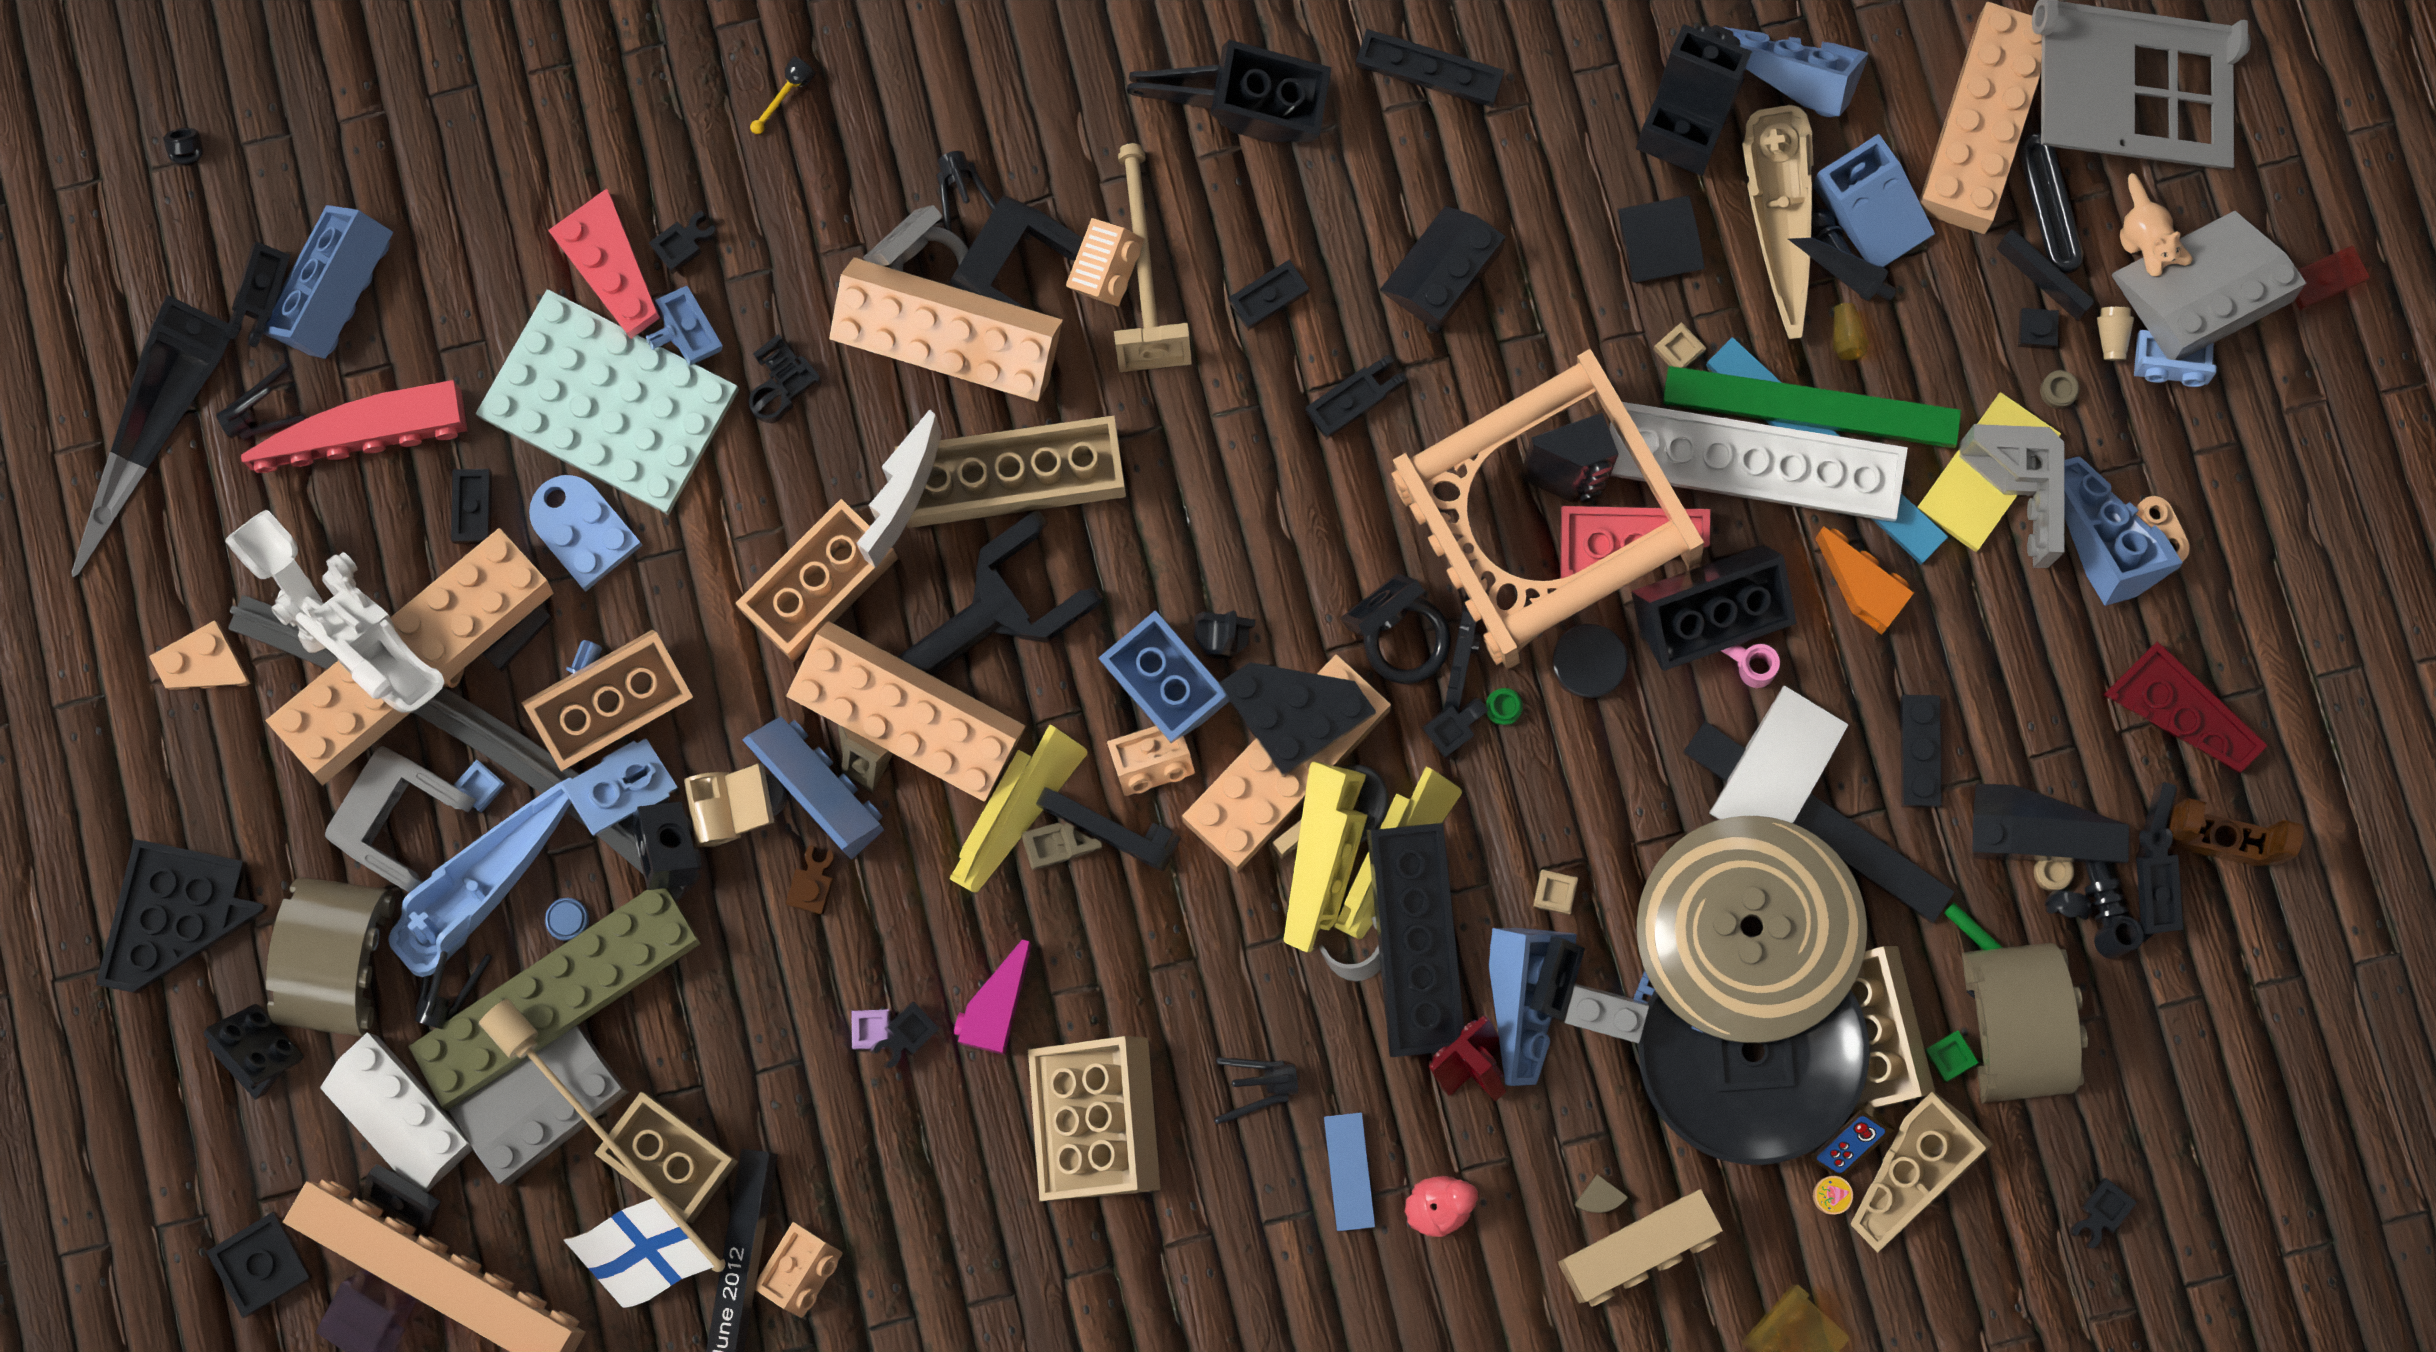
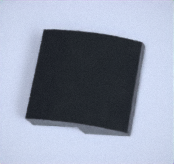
[1617,195,1705,283]

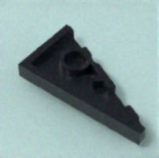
[1444,577,1485,712]

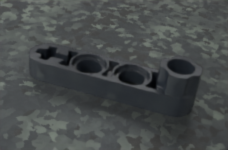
[1036,788,1182,872]

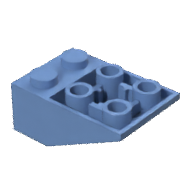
[1812,134,1935,267]

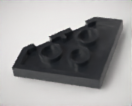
[1219,662,1376,777]

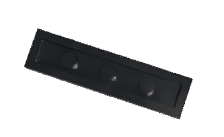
[1356,29,1504,107]

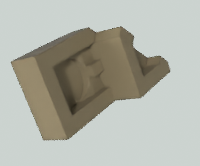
[1021,822,1102,870]

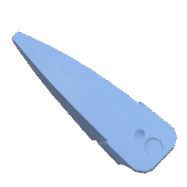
[388,778,571,977]

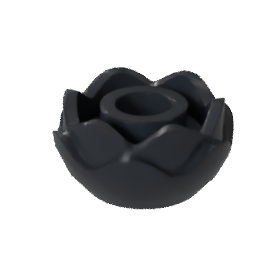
[2044,889,2092,920]

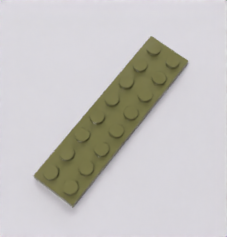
[408,888,701,1111]

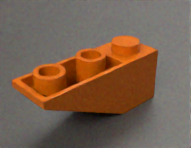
[1815,526,1914,635]

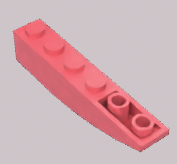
[241,380,468,473]

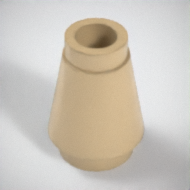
[2097,307,2134,361]

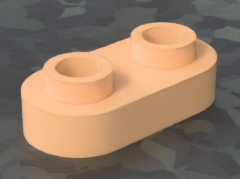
[2136,496,2190,562]

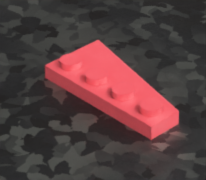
[548,189,660,339]
[1560,506,1710,579]

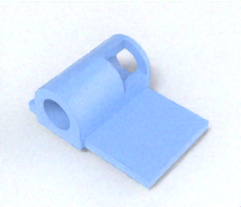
[562,739,678,836]

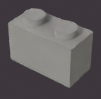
[1565,983,1649,1043]

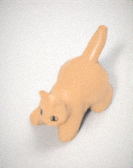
[2120,173,2193,277]

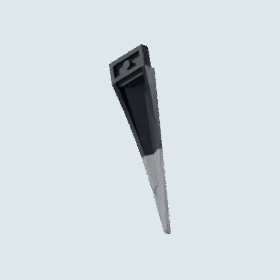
[72,295,230,577]

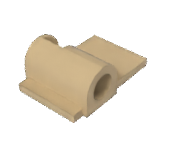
[684,764,774,847]

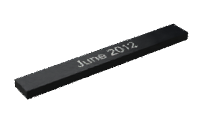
[706,1149,778,1352]

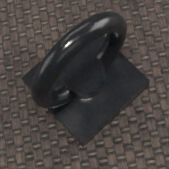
[1340,574,1451,684]

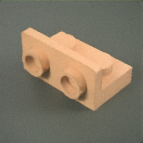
[1107,726,1195,796]
[755,1222,842,1318]

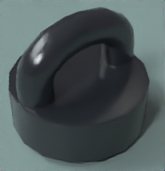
[163,128,203,164]

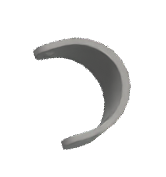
[1319,917,1381,981]

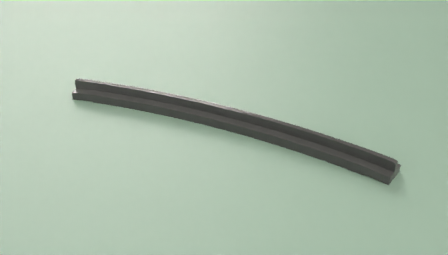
[228,595,702,903]

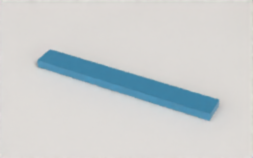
[1706,337,1948,565]

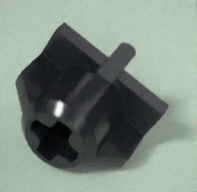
[1194,610,1255,659]

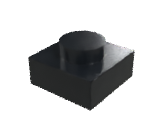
[2018,308,2059,350]

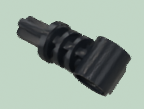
[2084,862,2155,959]

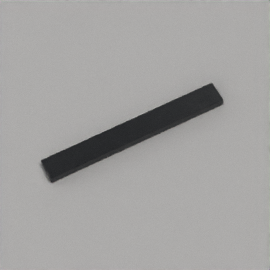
[1683,721,1954,923]

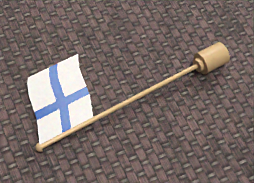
[479,999,725,1308]

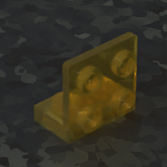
[1741,1284,1849,1352]

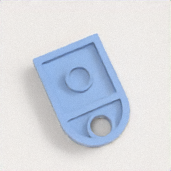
[529,475,642,592]

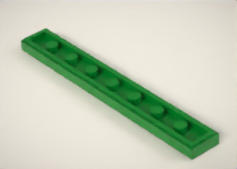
[1662,366,1961,448]

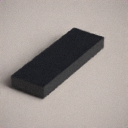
[1996,229,2094,321]

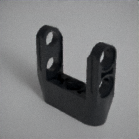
[949,194,1083,309]

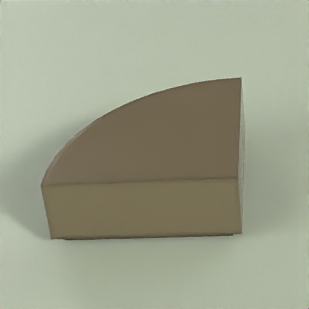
[1574,1174,1628,1213]

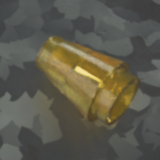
[1833,303,1869,360]

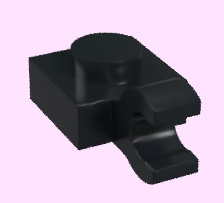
[1421,698,1488,758]

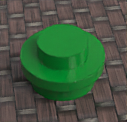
[1486,688,1523,725]

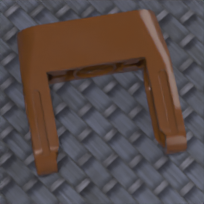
[2167,798,2304,866]

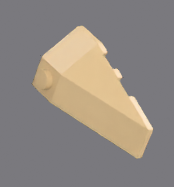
[1851,1091,1993,1253]

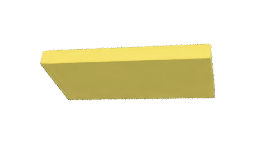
[1917,392,2061,552]

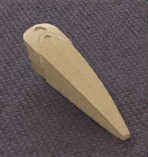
[1742,105,1814,339]

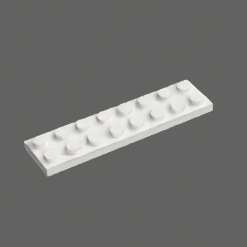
[1609,402,1908,522]

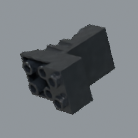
[1636,24,1752,176]

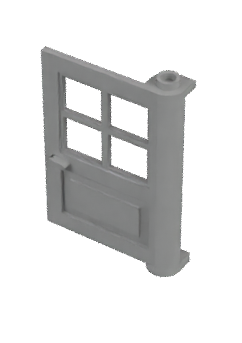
[2032,0,2251,170]

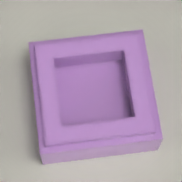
[852,1010,891,1050]

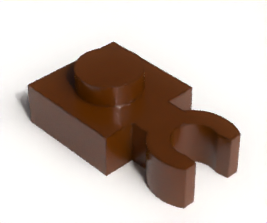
[785,845,835,915]

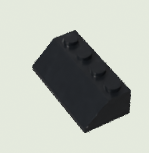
[1521,413,1619,503]
[1631,544,1797,671]

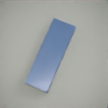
[1324,1113,1375,1232]

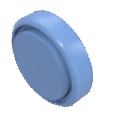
[545,898,589,941]

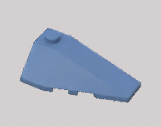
[1489,928,1577,1086]

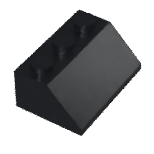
[1380,206,1506,333]

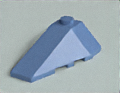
[1723,27,1869,117]
[2064,456,2183,606]

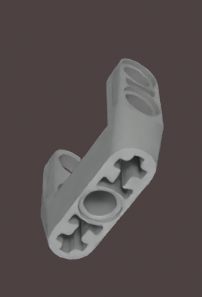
[325,746,476,893]

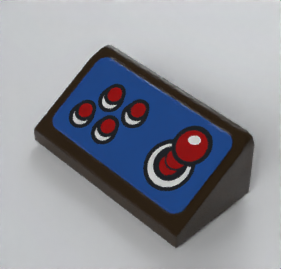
[1810,1102,1894,1178]

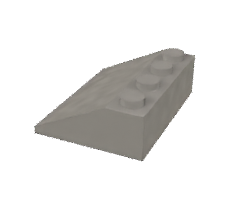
[2112,211,2306,361]
[449,1025,629,1186]

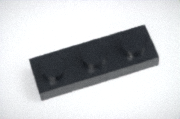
[1900,695,1941,808]

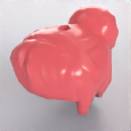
[1404,1176,1479,1237]

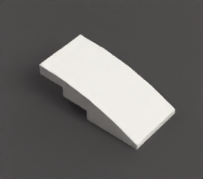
[856,410,942,568]
[1709,686,1848,823]

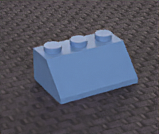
[1098,610,1229,743]

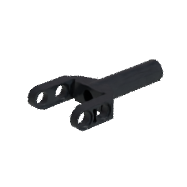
[897,510,1104,676]

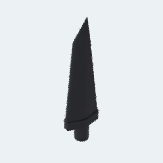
[1788,237,1896,301]

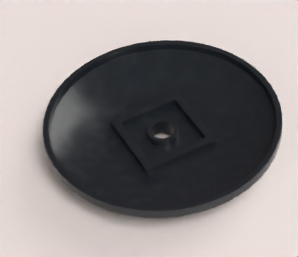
[1638,936,1870,1165]

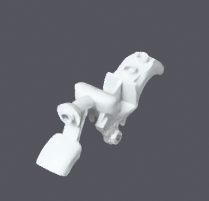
[225,510,444,713]

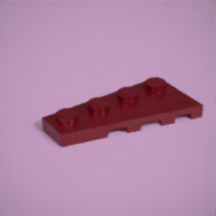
[2103,641,2268,773]

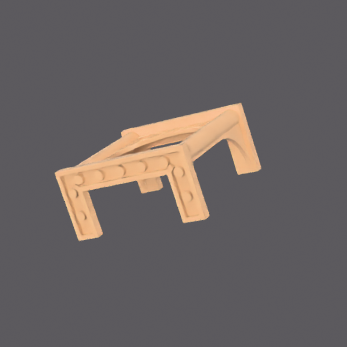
[1391,349,1704,670]

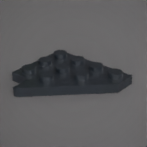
[96,839,268,994]

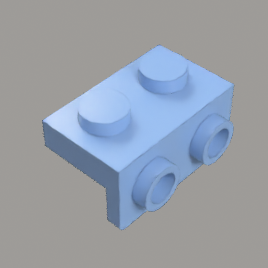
[2134,330,2217,387]

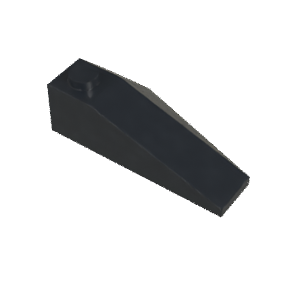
[1972,784,2129,863]

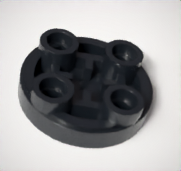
[1552,624,1628,699]

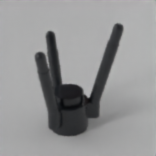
[936,151,997,232]
[216,363,306,441]
[415,951,492,1029]
[1214,1057,1298,1124]

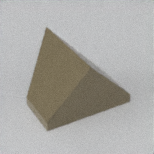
[837,724,893,793]

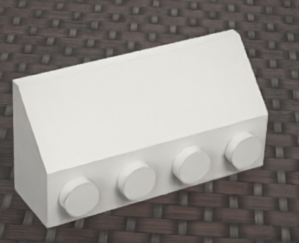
[320,1032,473,1192]

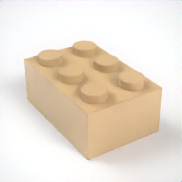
[594,1092,738,1223]

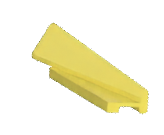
[950,725,1087,893]
[1284,762,1368,953]
[1334,766,1462,939]

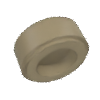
[2040,370,2079,409]

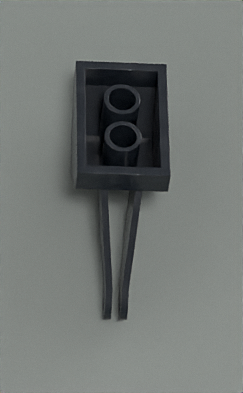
[1127,39,1332,142]

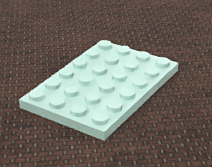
[476,289,739,515]

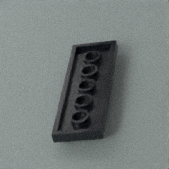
[1367,823,1464,1057]

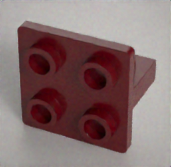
[1429,1015,1507,1102]

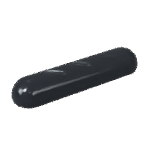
[2018,132,2084,274]

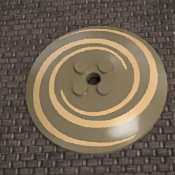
[1637,816,1867,1043]

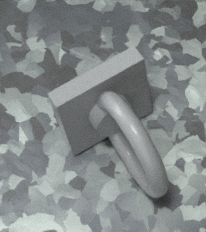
[863,205,969,272]

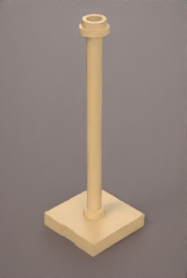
[1114,143,1192,372]

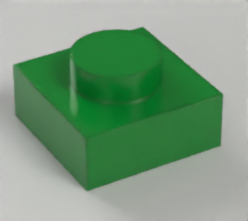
[1925,1030,1978,1083]

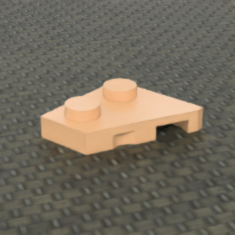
[149,620,251,690]

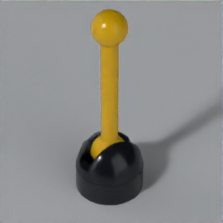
[750,56,817,134]

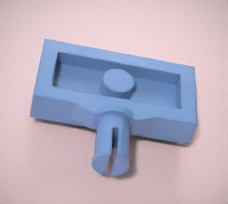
[646,286,722,366]

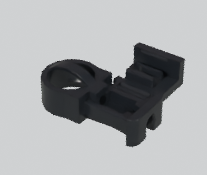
[749,334,822,423]

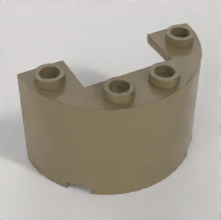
[266,877,395,1037]
[1962,942,2088,1104]

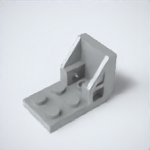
[1959,424,2064,568]

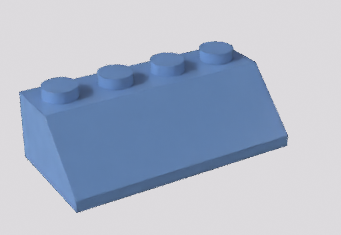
[263,205,393,359]
[743,716,884,860]

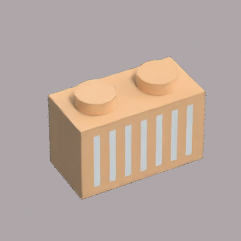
[1066,218,1145,307]

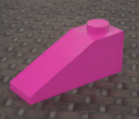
[954,940,1032,1055]

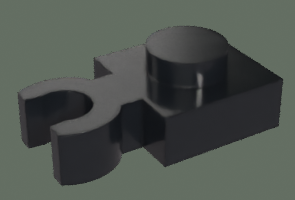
[649,211,718,274]
[870,1001,939,1069]
[2069,1178,2137,1249]

